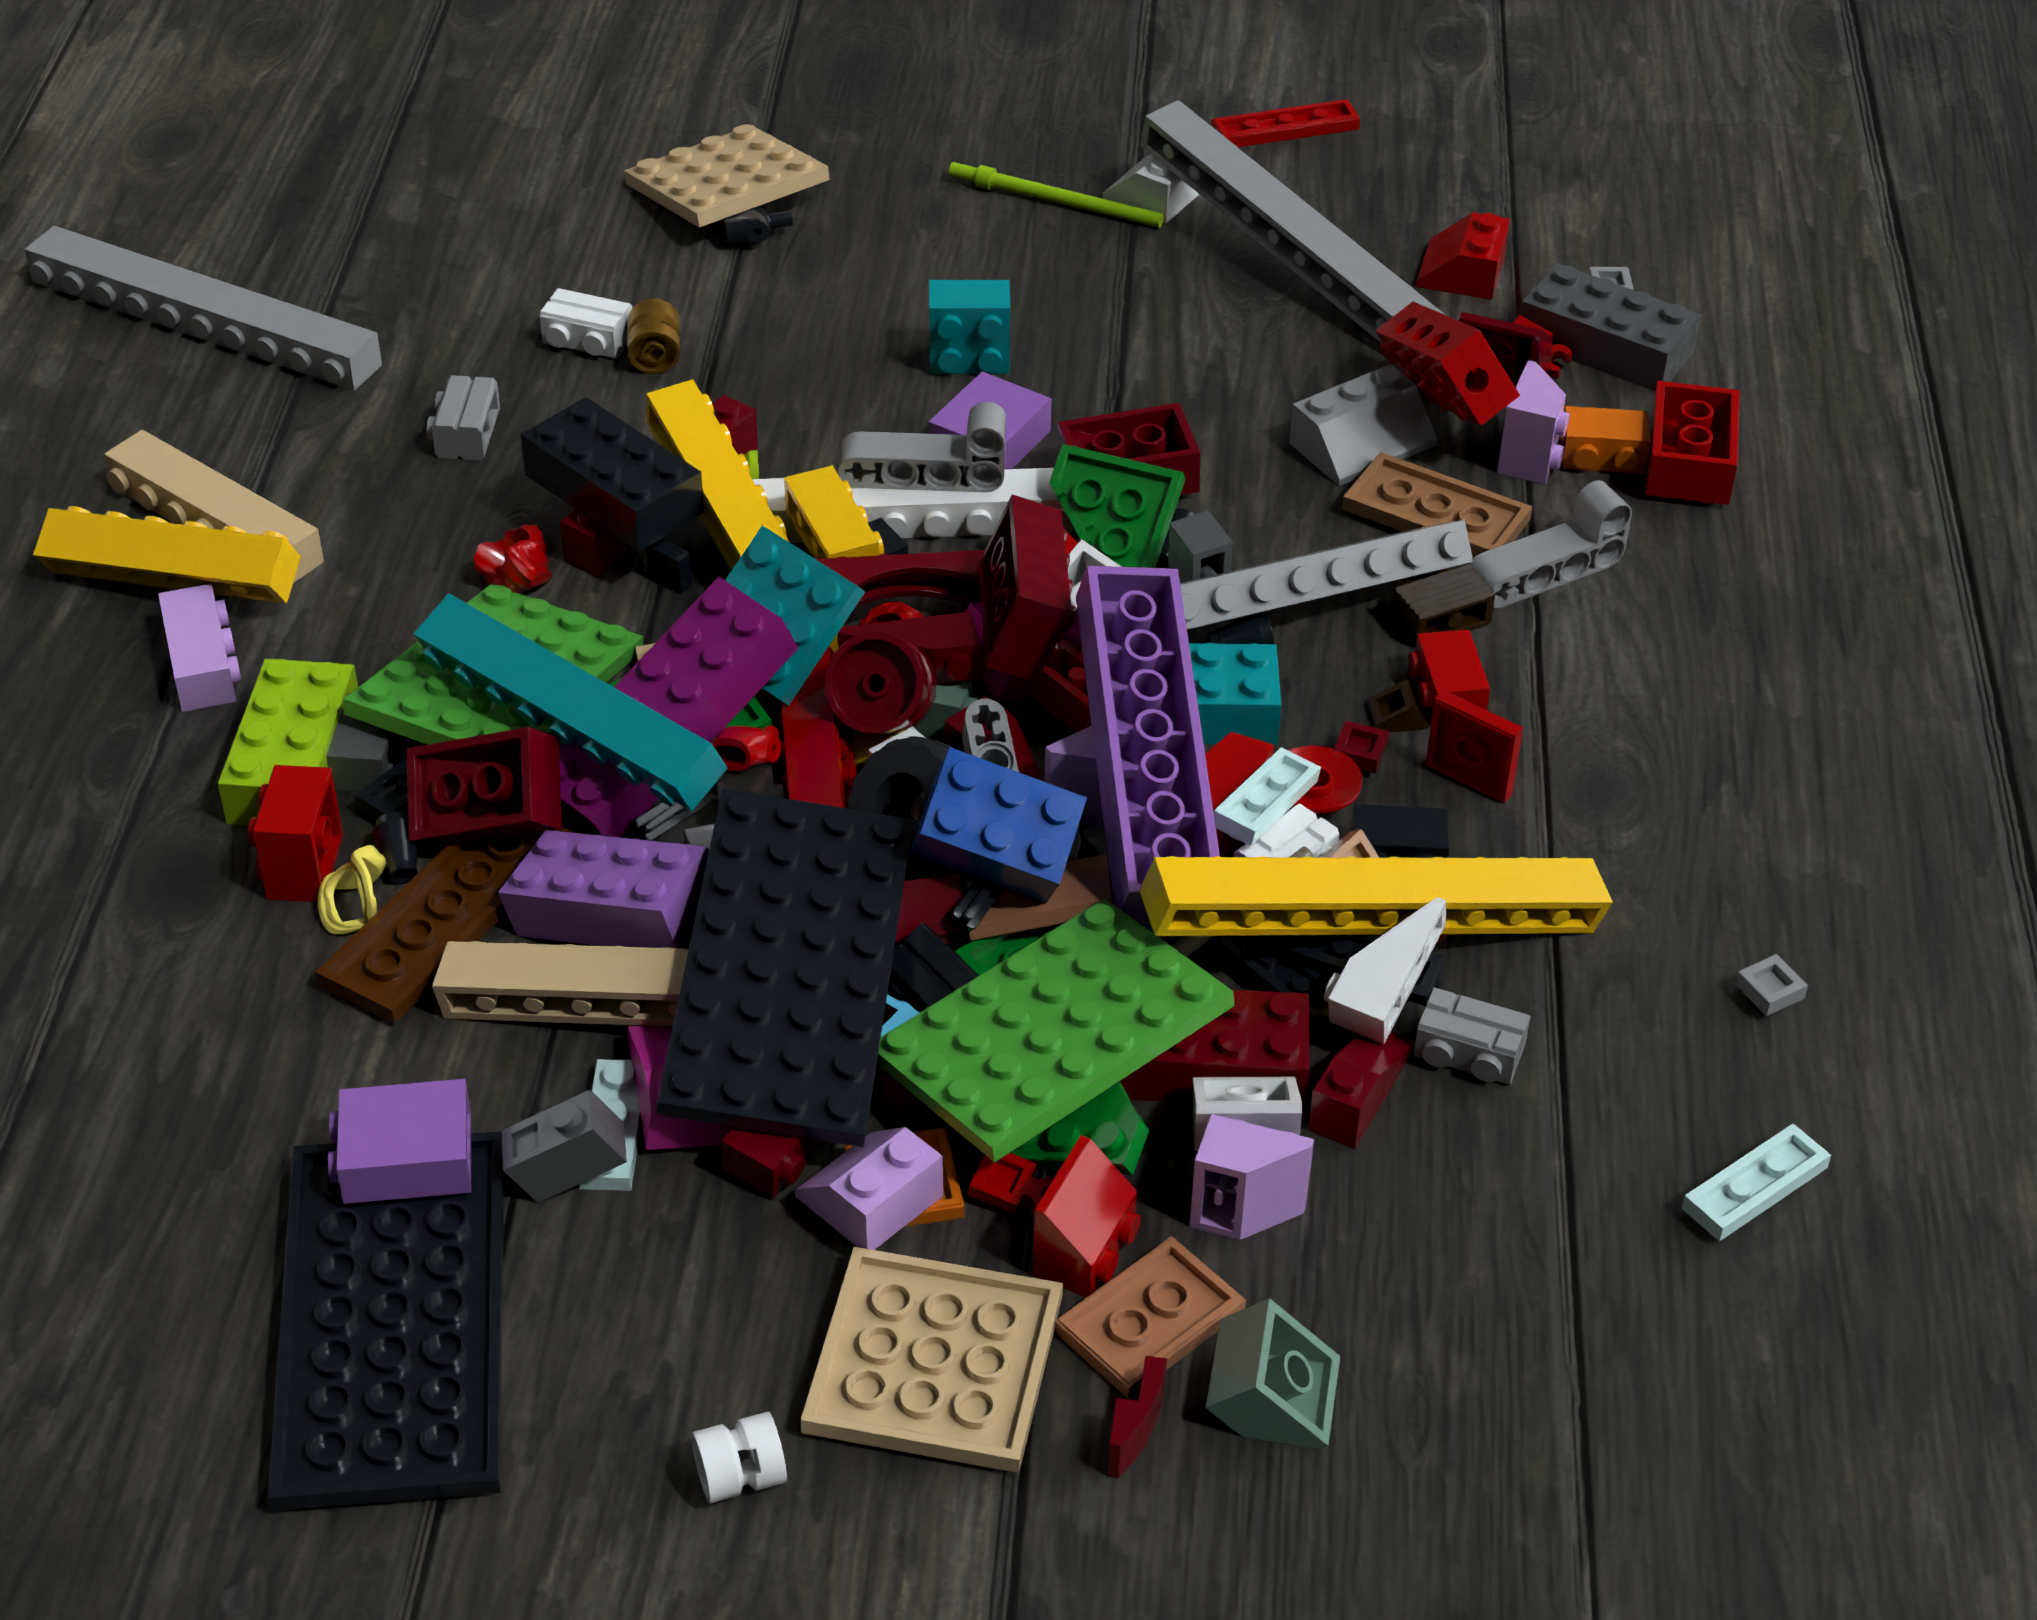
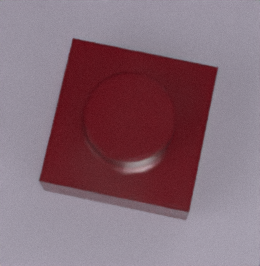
[1333,720,1390,774]

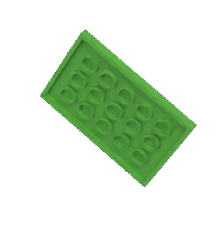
[344,584,643,745]
[877,898,1235,1163]

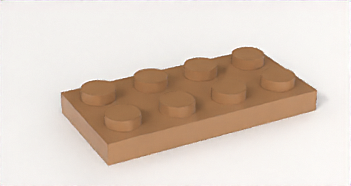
[1342,452,1532,558]

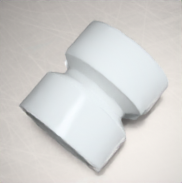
[691,1412,787,1503]

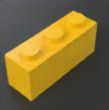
[784,465,884,559]

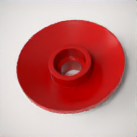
[1288,745,1362,813]

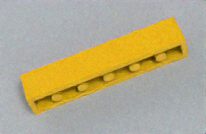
[33,506,301,604]

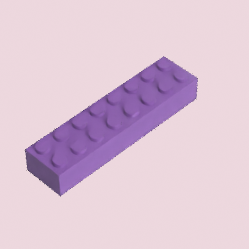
[1076,566,1220,922]

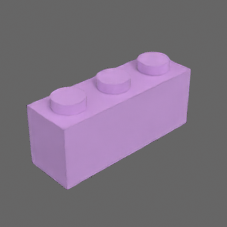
[158,584,242,712]

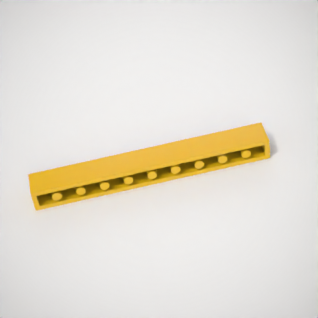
[1139,856,1613,936]

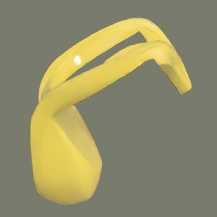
[318,845,386,935]

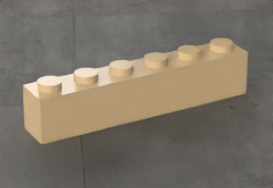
[104,429,324,583]
[432,941,689,1027]

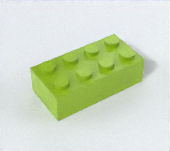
[218,659,358,826]

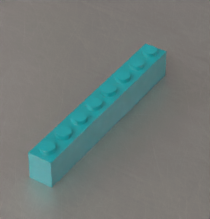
[413,593,727,812]

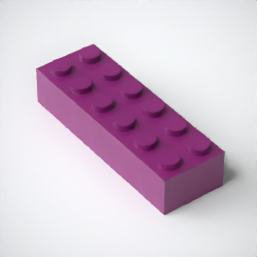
[559,577,799,838]

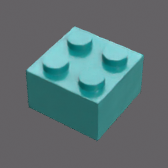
[929,280,1011,374]
[1189,643,1281,745]

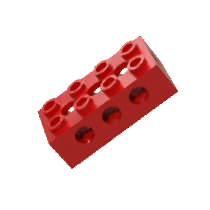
[1375,301,1520,426]

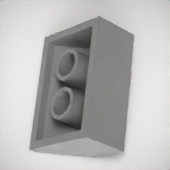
[1289,364,1437,486]

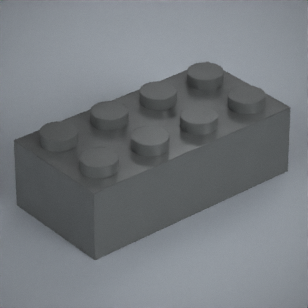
[1520,263,1701,391]

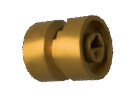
[628,299,680,374]

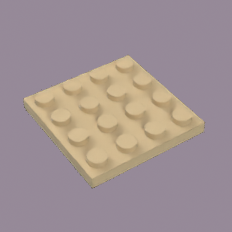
[624,124,830,228]
[801,1247,1063,1473]

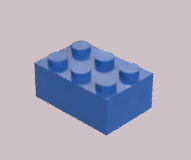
[910,747,1087,903]

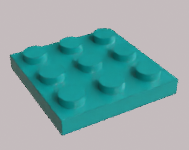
[725,525,865,705]

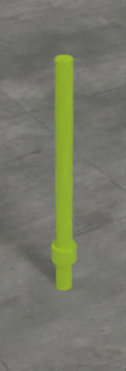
[948,162,1164,228]

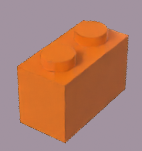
[1560,406,1651,474]

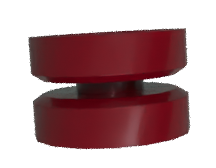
[825,632,936,735]

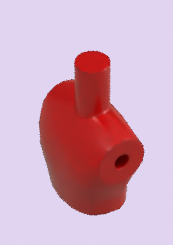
[711,725,781,771]

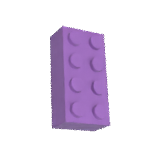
[498,830,709,949]

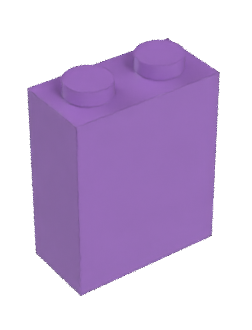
[929,371,1051,470]
[328,1079,472,1204]

